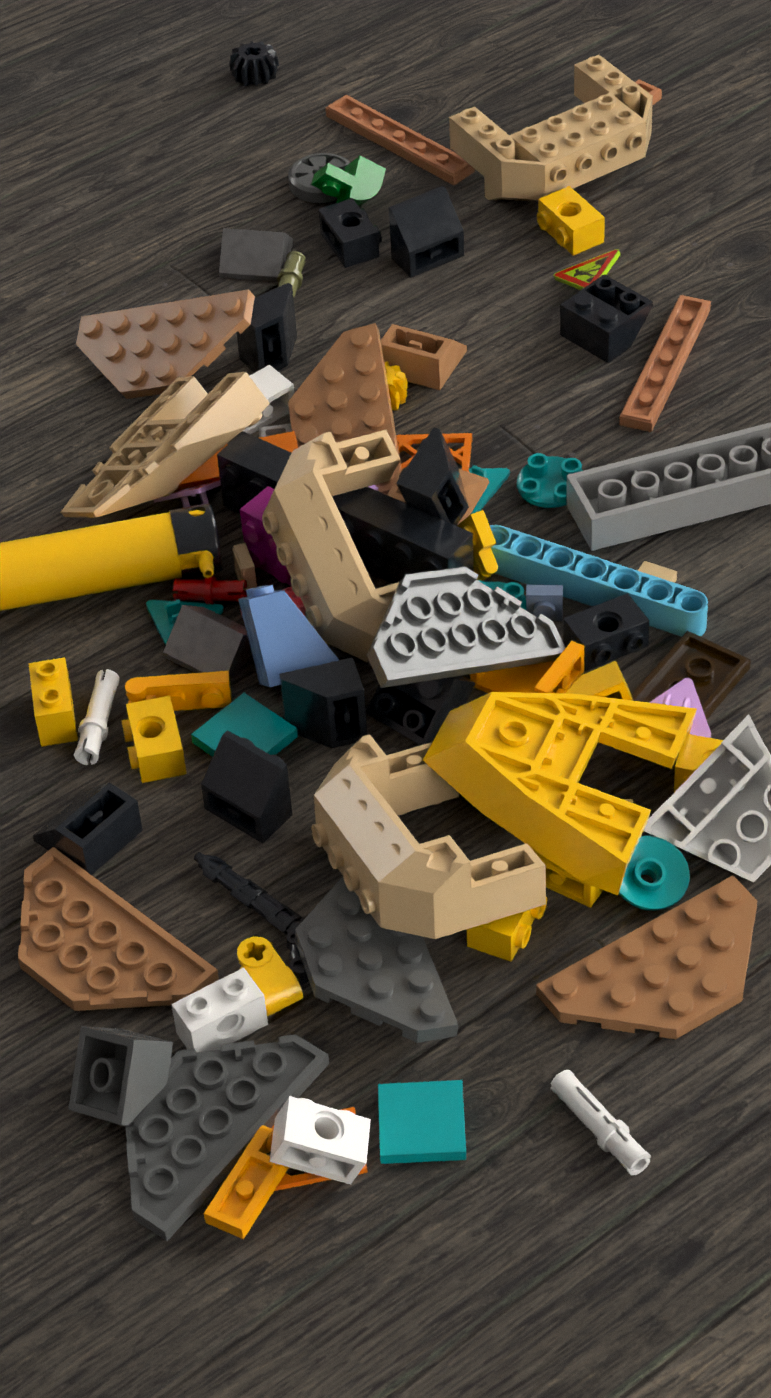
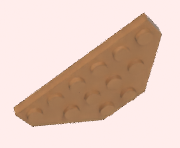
[76,289,255,399]
[288,323,402,495]
[18,847,219,1011]
[536,875,758,1039]

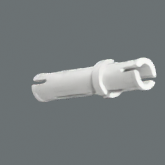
[74,669,120,765]
[550,1070,651,1175]

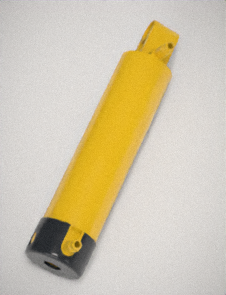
[0,504,223,611]

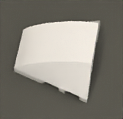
[644,714,771,883]

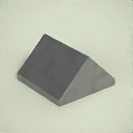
[219,228,293,282]
[163,605,252,679]

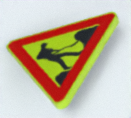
[554,249,621,290]

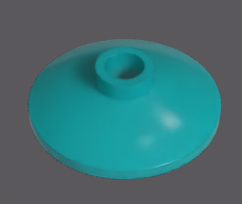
[619,836,690,911]

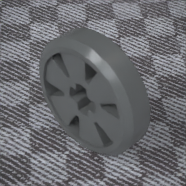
[288,153,351,203]

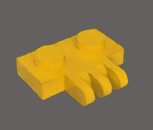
[457,510,498,581]

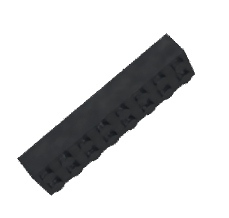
[217,431,474,584]

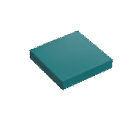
[191,693,298,757]
[378,1080,467,1164]

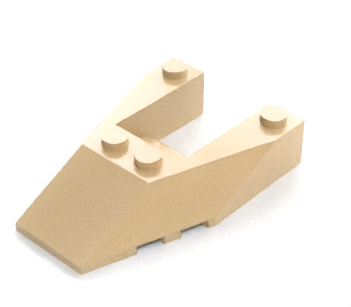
[61,372,270,517]

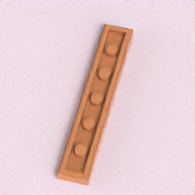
[325,95,475,185]
[619,295,711,432]

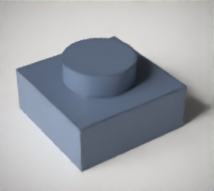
[526,585,563,621]

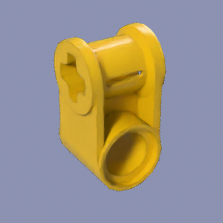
[237,937,303,1017]

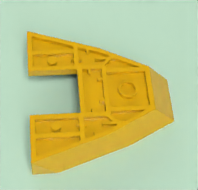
[423,692,697,895]

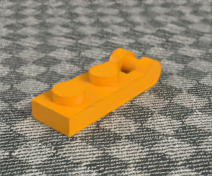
[125,670,232,711]
[204,1125,289,1239]

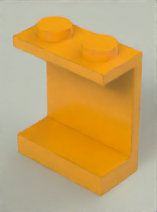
[470,641,584,693]

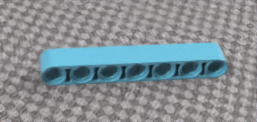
[490,525,708,637]

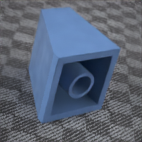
[238,585,339,687]

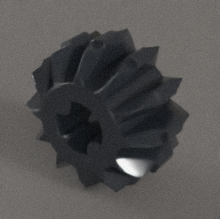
[229,41,279,86]

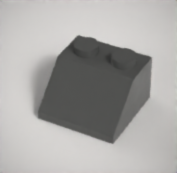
[68,1026,173,1125]

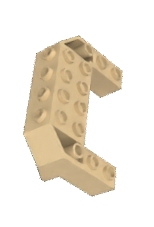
[449,55,653,201]
[262,430,401,662]
[311,734,546,939]

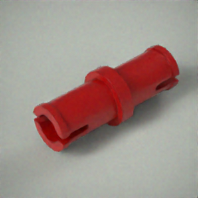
[173,576,248,605]

